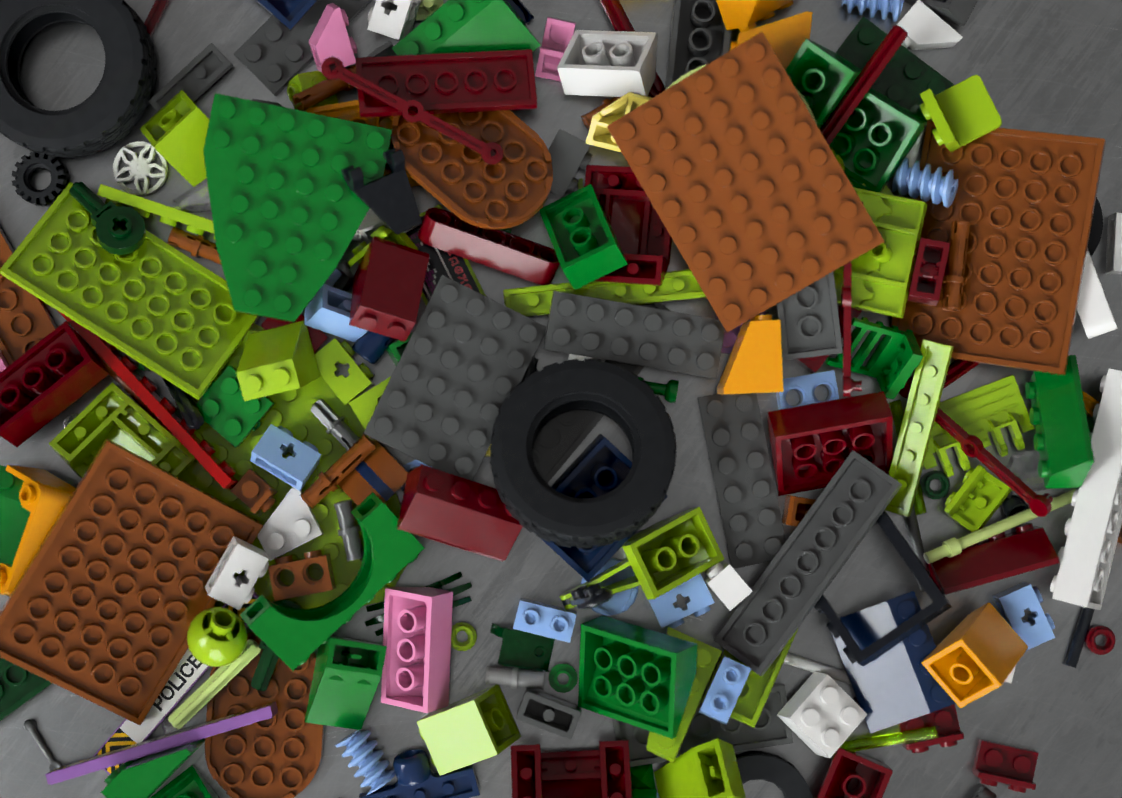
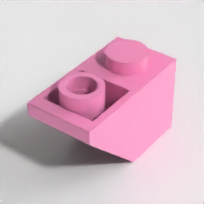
[308,3,357,72]

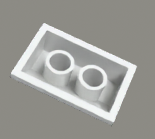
[557,30,658,97]

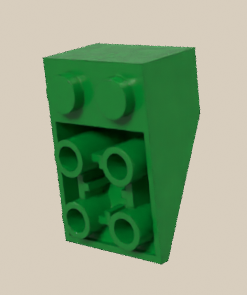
[304,636,387,730]

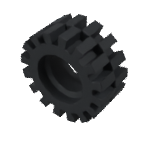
[12,152,70,206]

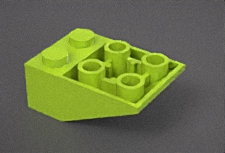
[654,738,746,798]

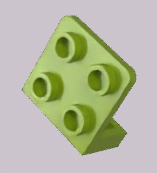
[919,75,1002,152]

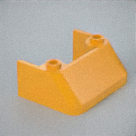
[0,465,76,596]

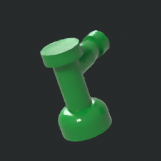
[638,377,679,403]

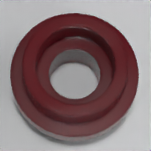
[1085,625,1116,655]

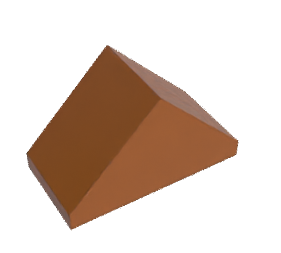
[782,495,816,526]

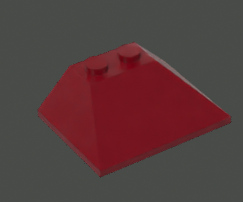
[584,165,672,286]
[511,740,632,798]

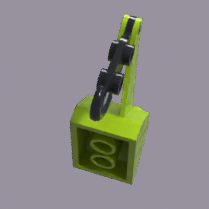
[559,506,724,610]

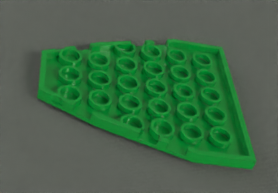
[203,93,392,323]

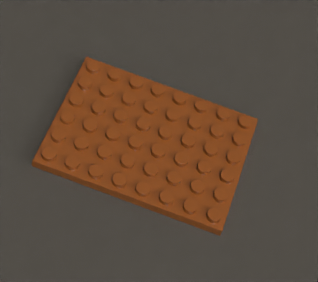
[606,32,885,332]
[891,120,1106,375]
[0,439,263,725]

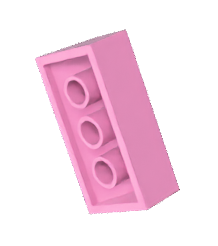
[381,587,453,713]

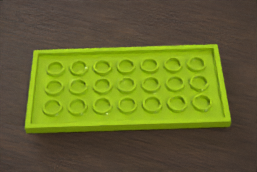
[0,182,260,400]

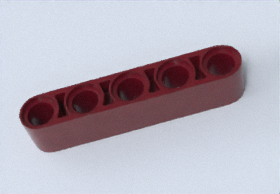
[418,207,560,285]

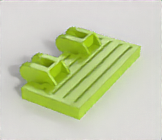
[923,375,1034,478]

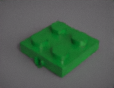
[196,365,275,448]

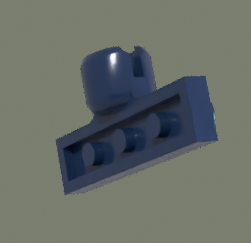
[359,749,480,798]

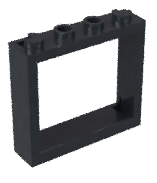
[814,510,952,667]

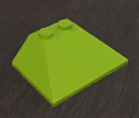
[49,382,195,478]

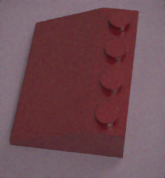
[768,391,893,496]

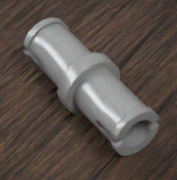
[485,665,545,690]

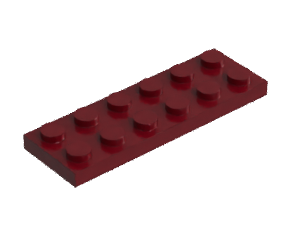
[355,49,537,118]

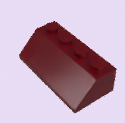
[0,321,109,447]
[397,464,523,562]
[927,523,1060,595]
[817,747,893,798]

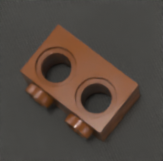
[268,550,336,601]

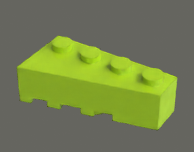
[646,627,722,763]

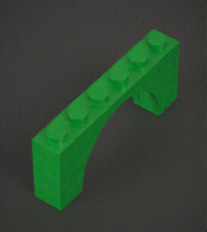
[240,492,424,671]

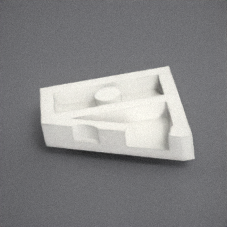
[257,487,324,561]

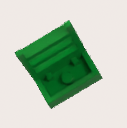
[825,316,924,400]

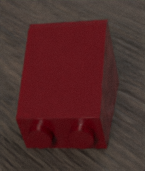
[349,236,429,342]

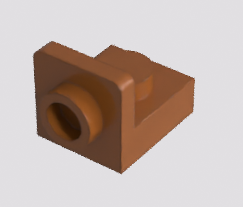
[231,469,278,514]

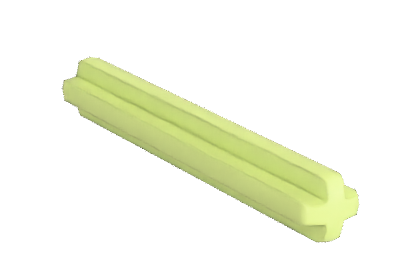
[168,639,261,729]

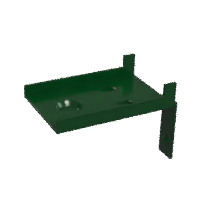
[490,623,555,672]

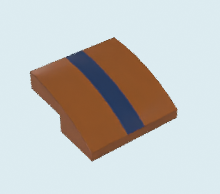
[338,437,409,506]

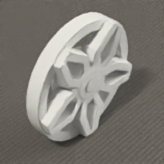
[113,141,168,196]

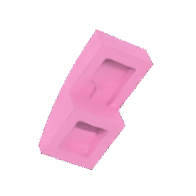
[535,17,576,82]

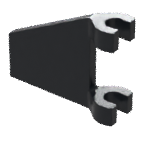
[341,148,423,235]

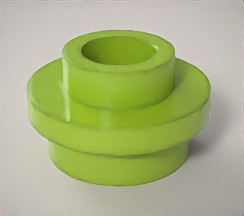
[451,622,477,651]

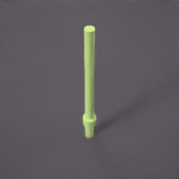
[923,489,1076,564]

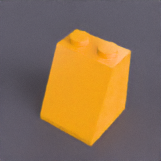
[729,11,813,70]
[717,314,784,394]
[921,602,1028,708]

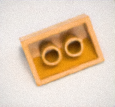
[716,0,794,32]

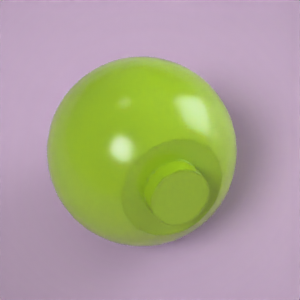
[187,607,247,667]

